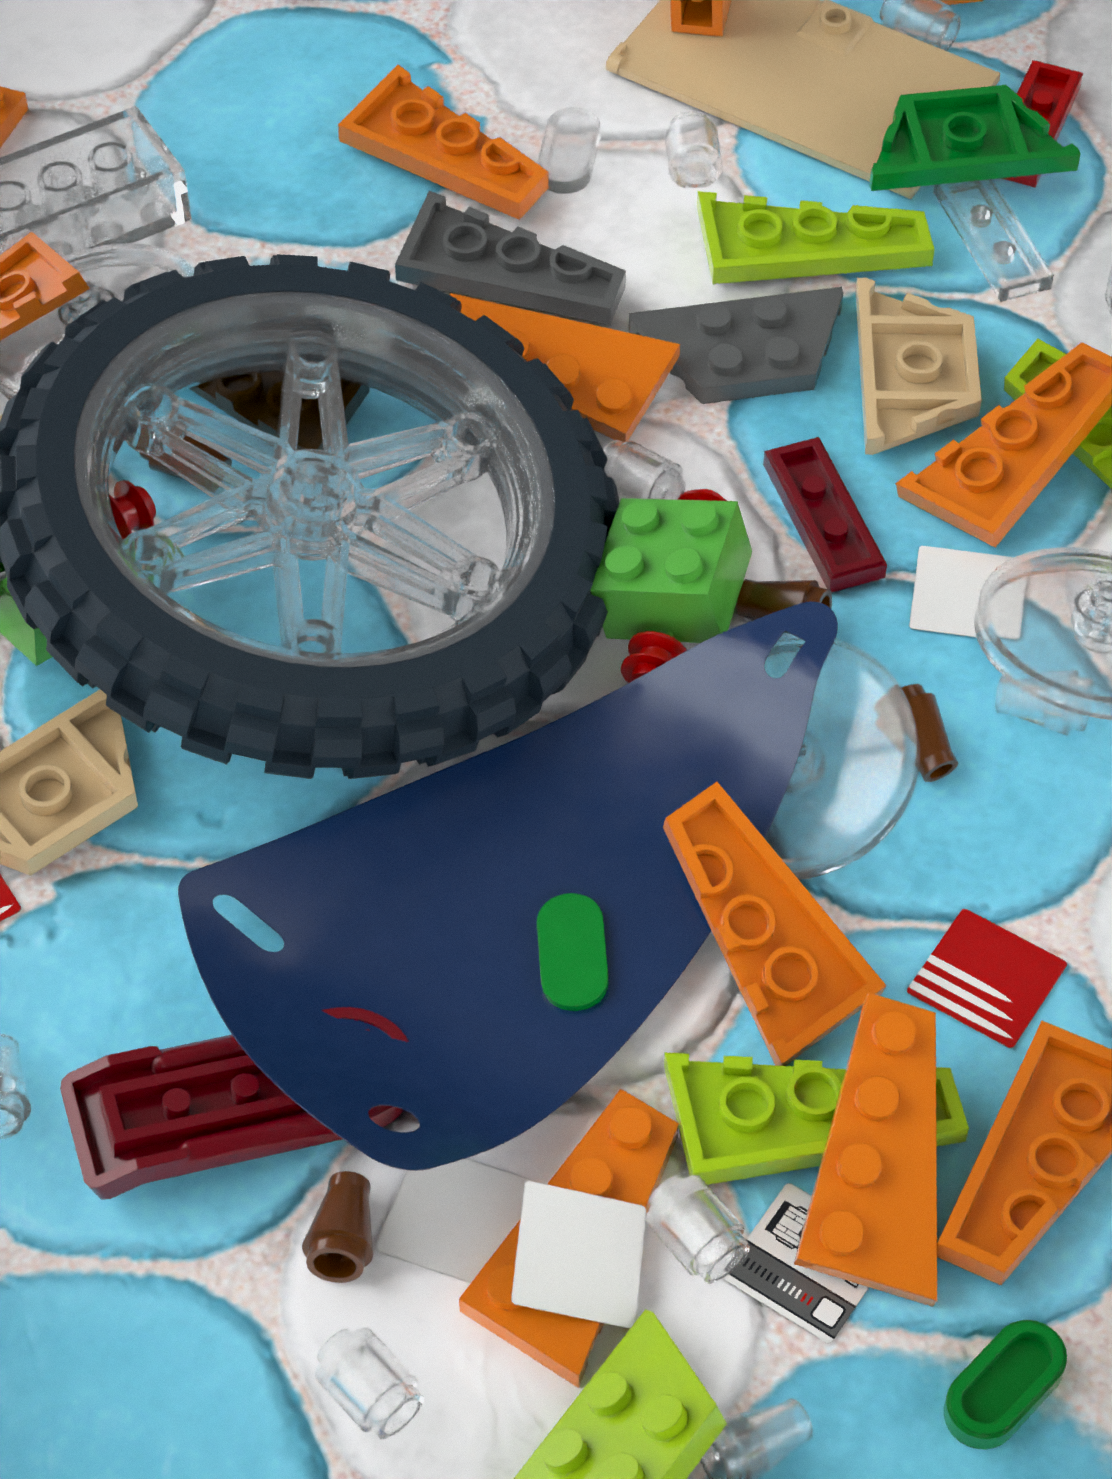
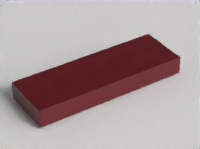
[763,437,887,593]

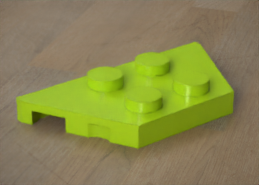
[514,1309,727,1479]

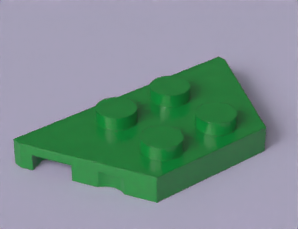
[869,85,1081,191]

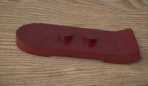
[60,1007,409,1200]

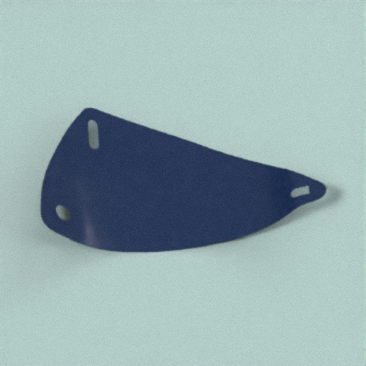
[178,602,838,1171]

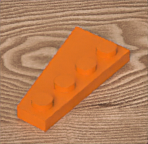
[338,65,549,220]
[0,231,90,341]
[450,293,681,445]
[896,342,1112,548]
[663,782,886,1066]
[794,992,937,1307]
[937,1021,1112,1285]
[459,1089,679,1388]

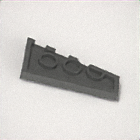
[395,190,626,325]

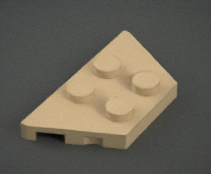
[856,278,982,455]
[0,689,138,876]

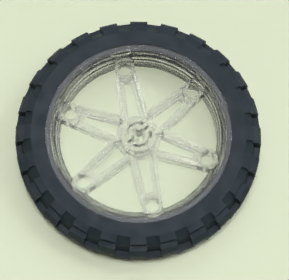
[0,254,620,779]

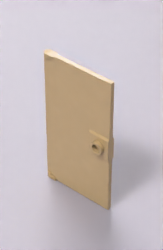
[606,0,1000,199]

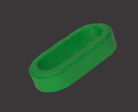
[537,893,609,1011]
[943,1320,1067,1449]

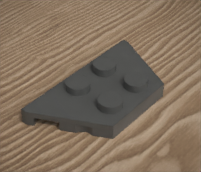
[629,287,844,404]

